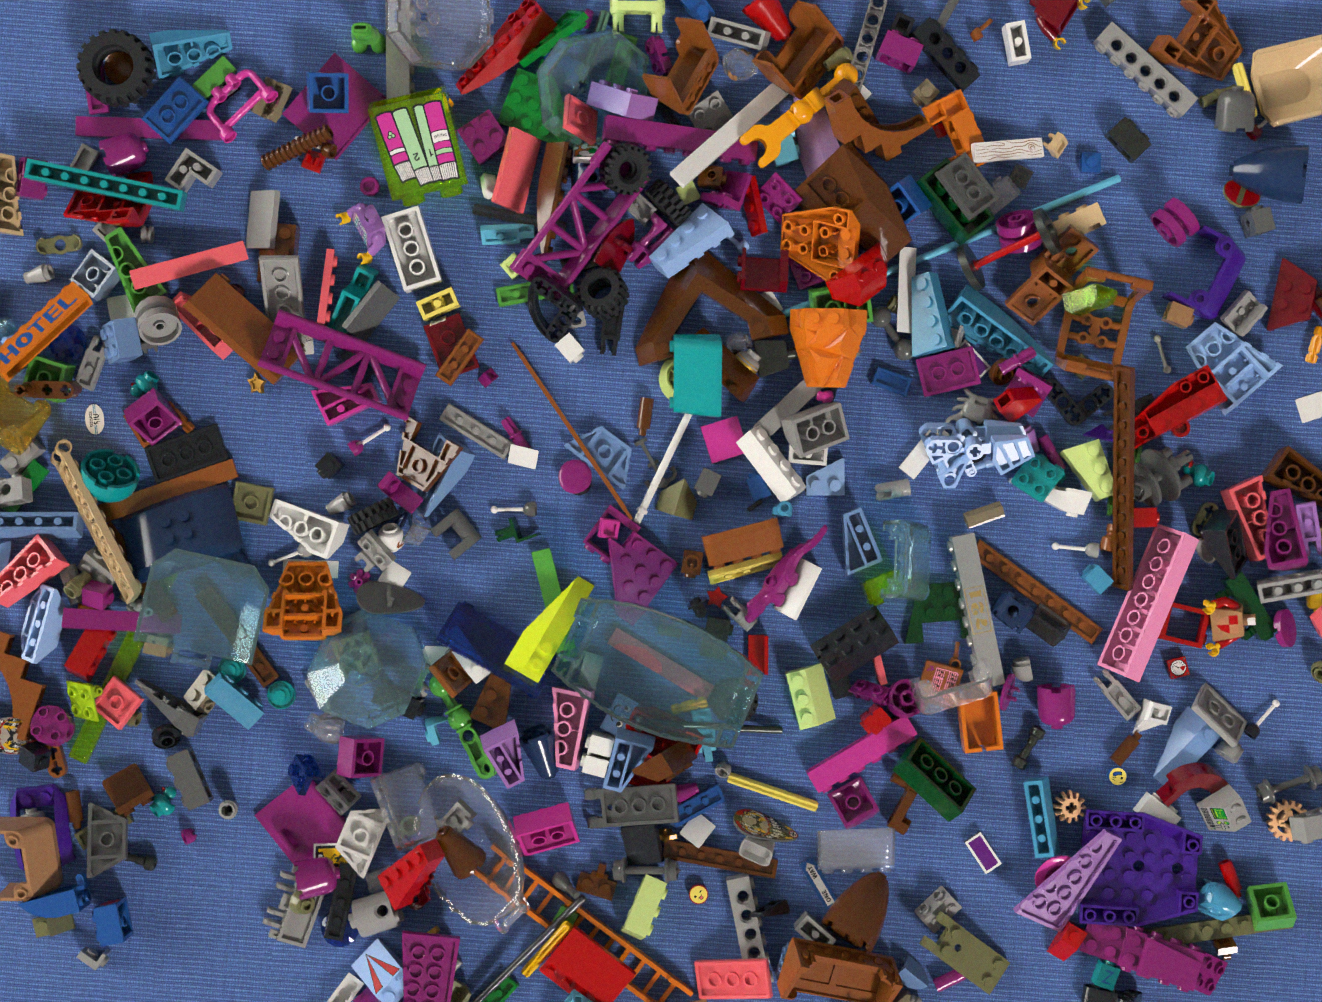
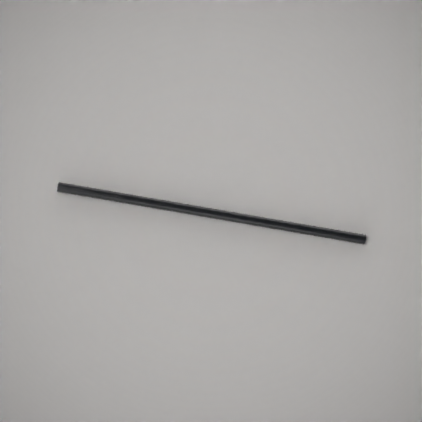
[472,894,586,1002]

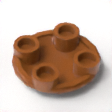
[104,52,133,85]

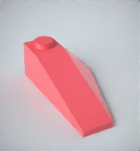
[172,291,233,360]

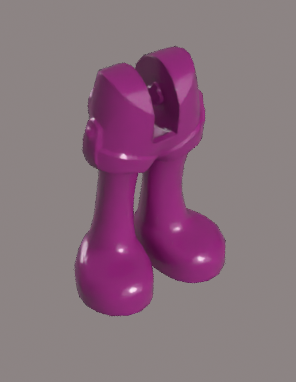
[626,212,675,269]

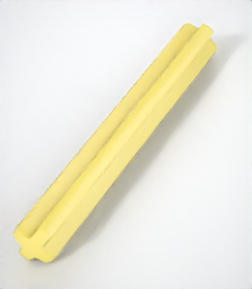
[727,772,818,812]

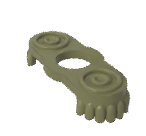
[35,234,83,255]

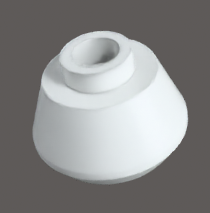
[480,173,497,200]

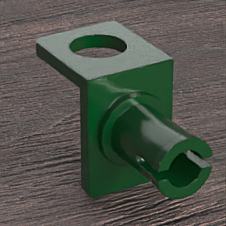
[495,516,541,543]

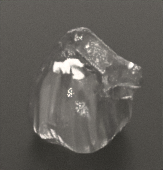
[304,712,345,745]

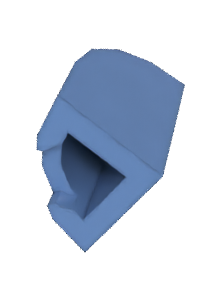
[898,955,928,989]

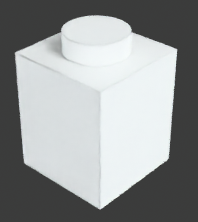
[555,333,585,364]

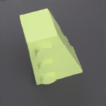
[1059,439,1113,502]
[620,874,668,940]

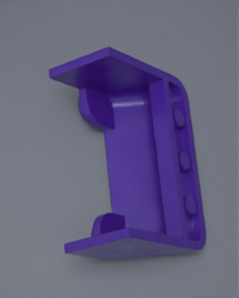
[1162,225,1246,320]

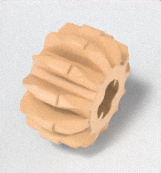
[1053,790,1086,823]

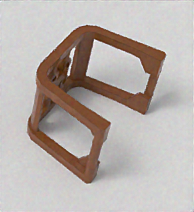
[1054,266,1154,382]

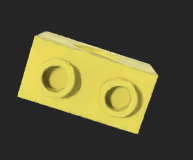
[416,287,461,322]

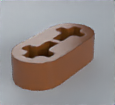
[45,745,68,778]

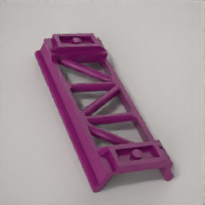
[509,142,651,299]
[258,309,427,421]

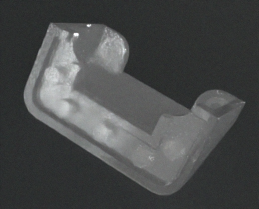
[909,657,993,715]
[370,762,447,852]

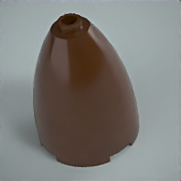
[821,871,889,953]

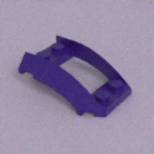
[10,784,76,871]

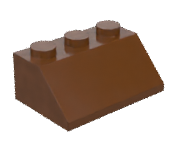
[257,223,300,282]
[632,738,698,782]

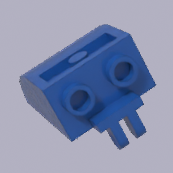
[17,872,91,918]

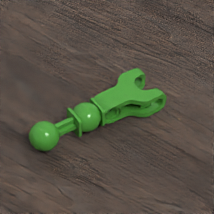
[429,676,497,779]

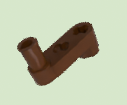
[14,380,82,399]
[886,772,917,835]

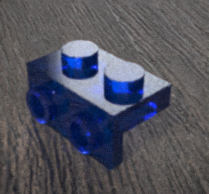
[288,754,324,796]

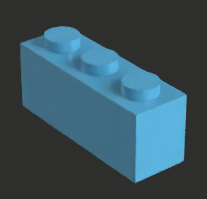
[204,672,264,730]

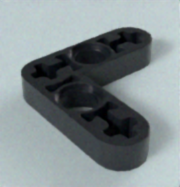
[1046,379,1114,426]

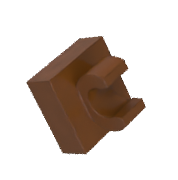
[1212,937,1238,961]

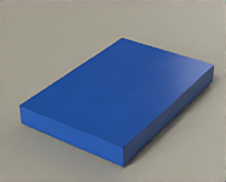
[141,76,209,145]

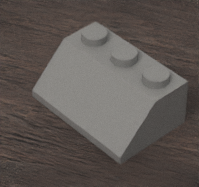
[781,402,850,458]

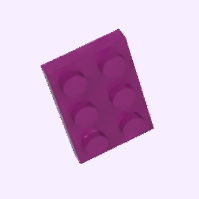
[916,346,981,397]

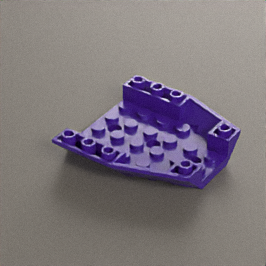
[1078,809,1203,927]

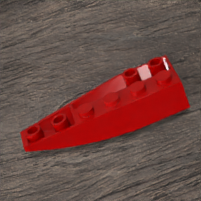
[455,0,557,95]
[1134,364,1228,450]

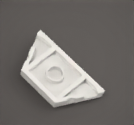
[335,808,393,879]

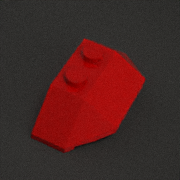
[826,242,887,306]

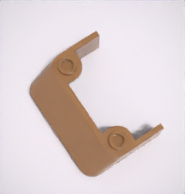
[0,817,63,901]

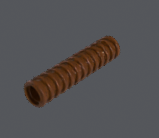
[261,124,334,171]

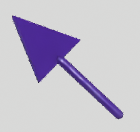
[1083,424,1113,442]

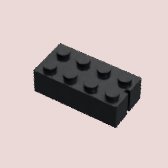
[810,605,899,683]

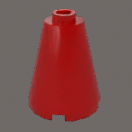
[741,0,792,42]

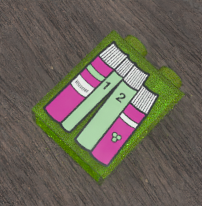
[368,85,468,206]

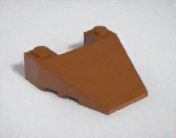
[1147,0,1244,81]

